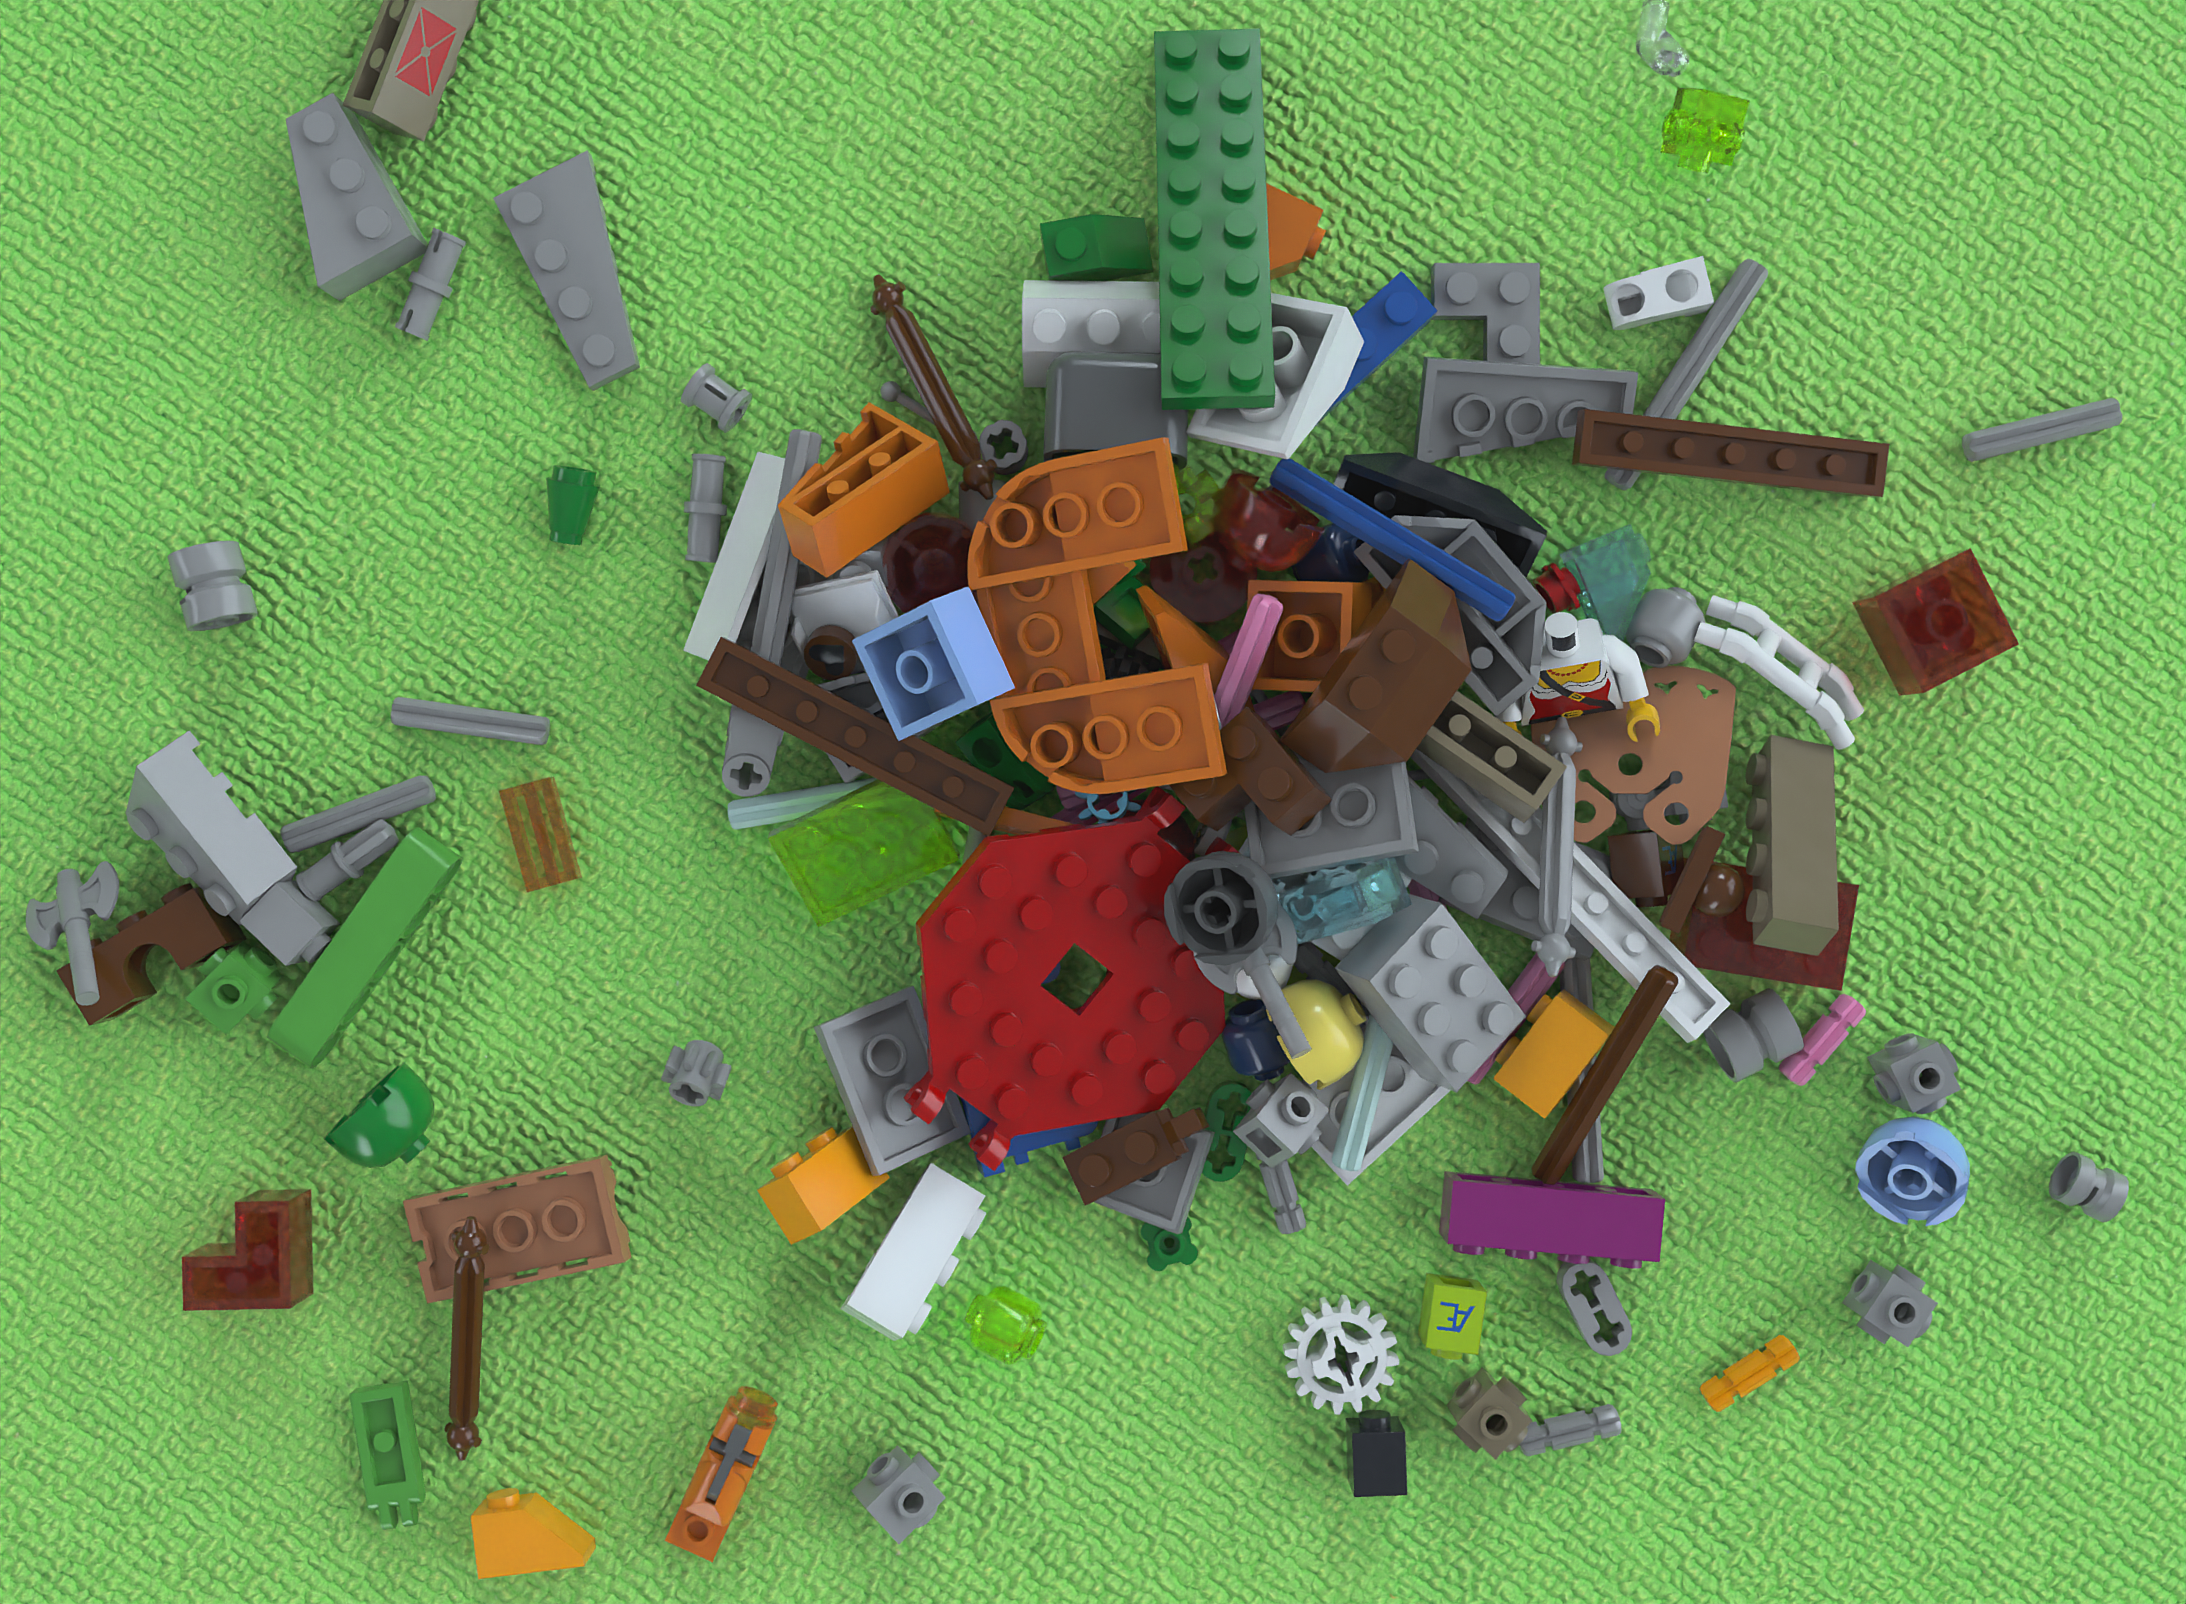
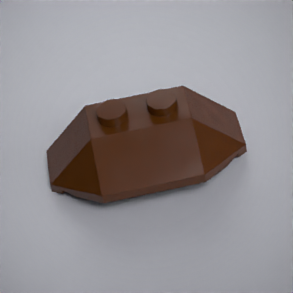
[1279,559,1472,773]

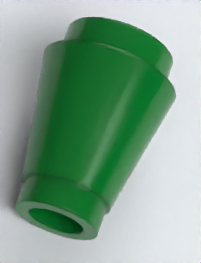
[546,465,600,545]

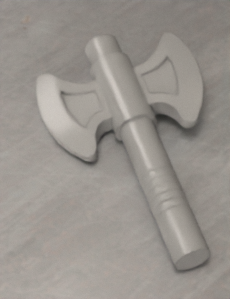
[25,861,119,1005]
[1193,902,1312,1059]

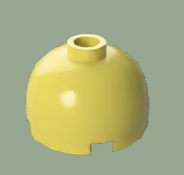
[1266,979,1367,1090]

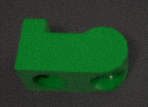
[955,711,1056,810]

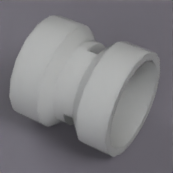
[2049,1152,2129,1223]

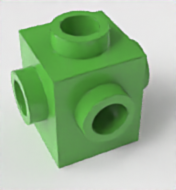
[185,940,284,1035]

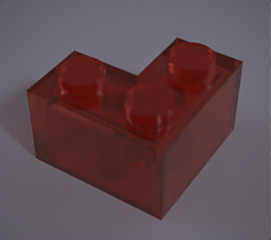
[182,1189,314,1311]

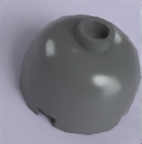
[1164,851,1278,966]

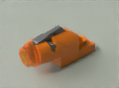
[665,1386,778,1562]

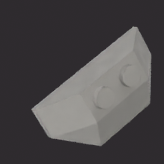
[1354,515,1546,717]

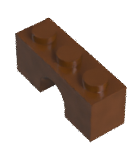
[56,883,247,1026]

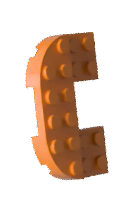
[967,437,1227,794]

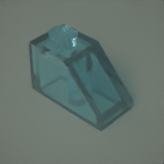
[1560,524,1651,642]
[1277,857,1412,944]

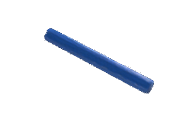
[1269,458,1516,621]

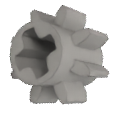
[661,1040,732,1106]

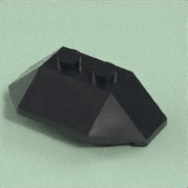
[1333,452,1547,578]

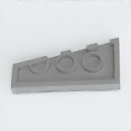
[493,150,640,391]
[1413,357,1638,463]
[1382,776,1509,919]

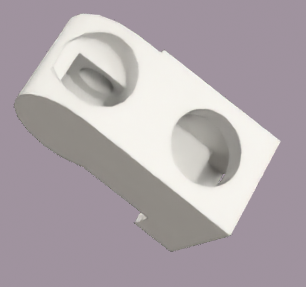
[1603,256,1714,330]

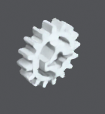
[1283,1295,1399,1415]

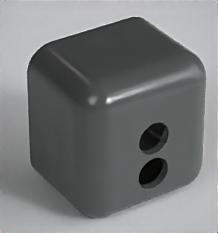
[1044,351,1189,489]

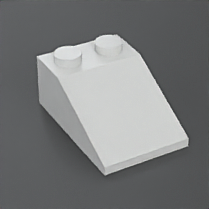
[1186,293,1364,459]

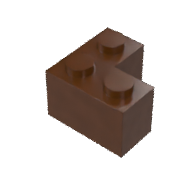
[1168,707,1332,836]

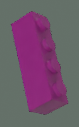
[1439,1171,1665,1269]

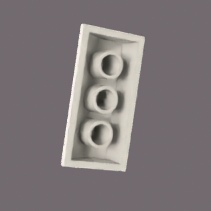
[1022,280,1160,387]
[683,452,833,679]

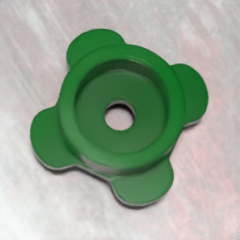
[1140,1216,1198,1271]

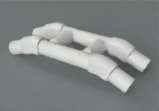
[1694,595,1864,750]

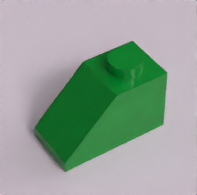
[1040,214,1153,281]

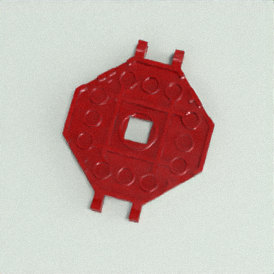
[903,786,1241,1171]

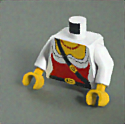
[1495,612,1660,742]

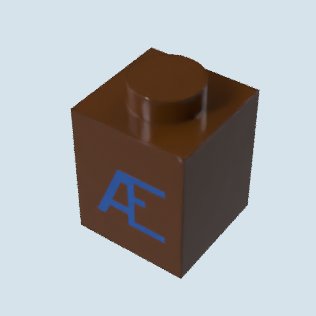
[1607,830,1684,908]

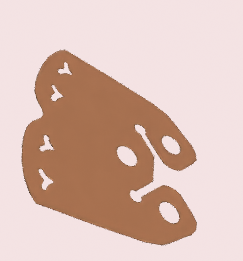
[1531,666,1736,845]

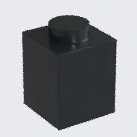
[1346,1410,1407,1497]

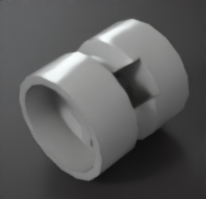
[168,541,258,631]
[1703,988,1804,1083]

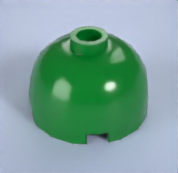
[324,1062,434,1168]

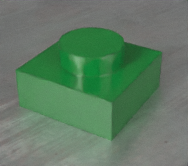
[1094,576,1151,650]

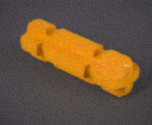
[1700,1335,1800,1412]

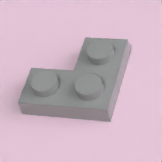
[1431,263,1540,364]

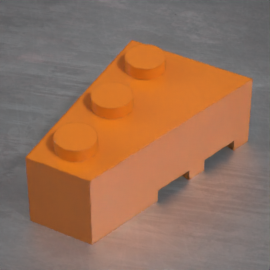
[778,402,950,578]

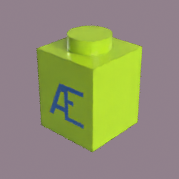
[1418,1273,1487,1360]

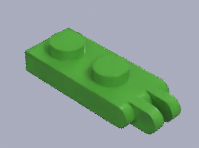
[349,1380,426,1530]

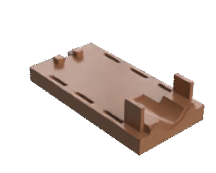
[403,1154,631,1304]

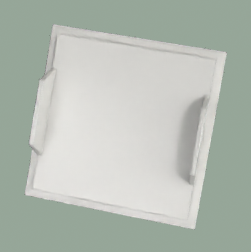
[790,570,899,680]

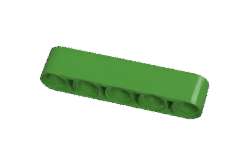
[267,827,463,1068]

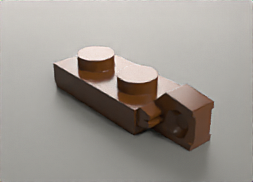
[1062,1107,1210,1205]

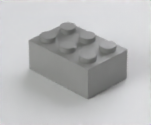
[1335,893,1526,1093]

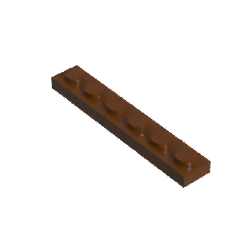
[1572,409,1890,498]
[696,637,1015,836]

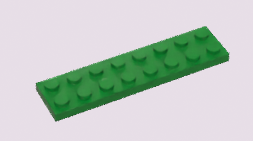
[1154,28,1275,410]

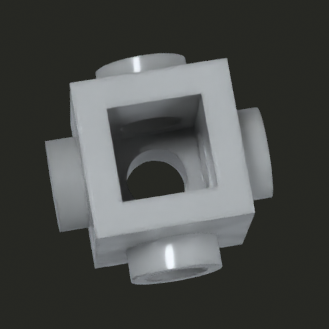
[1867,1033,1961,1114]
[1233,1073,1329,1168]
[1842,1260,1938,1347]
[851,1445,946,1544]

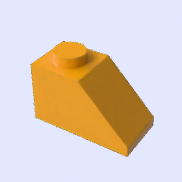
[471,1488,596,1579]

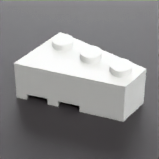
[840,1163,986,1341]

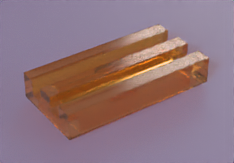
[499,777,582,892]

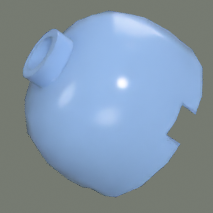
[1855,1116,1970,1226]

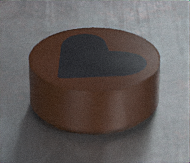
[804,625,859,680]

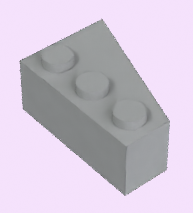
[286,93,428,301]
[125,730,297,926]

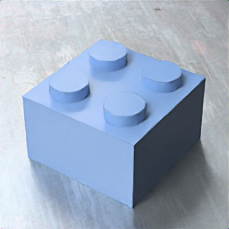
[852,586,1015,741]

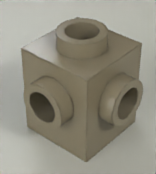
[1447,1367,1532,1460]

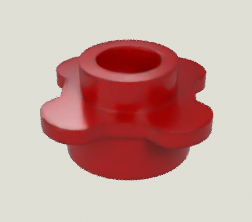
[1533,563,1581,614]

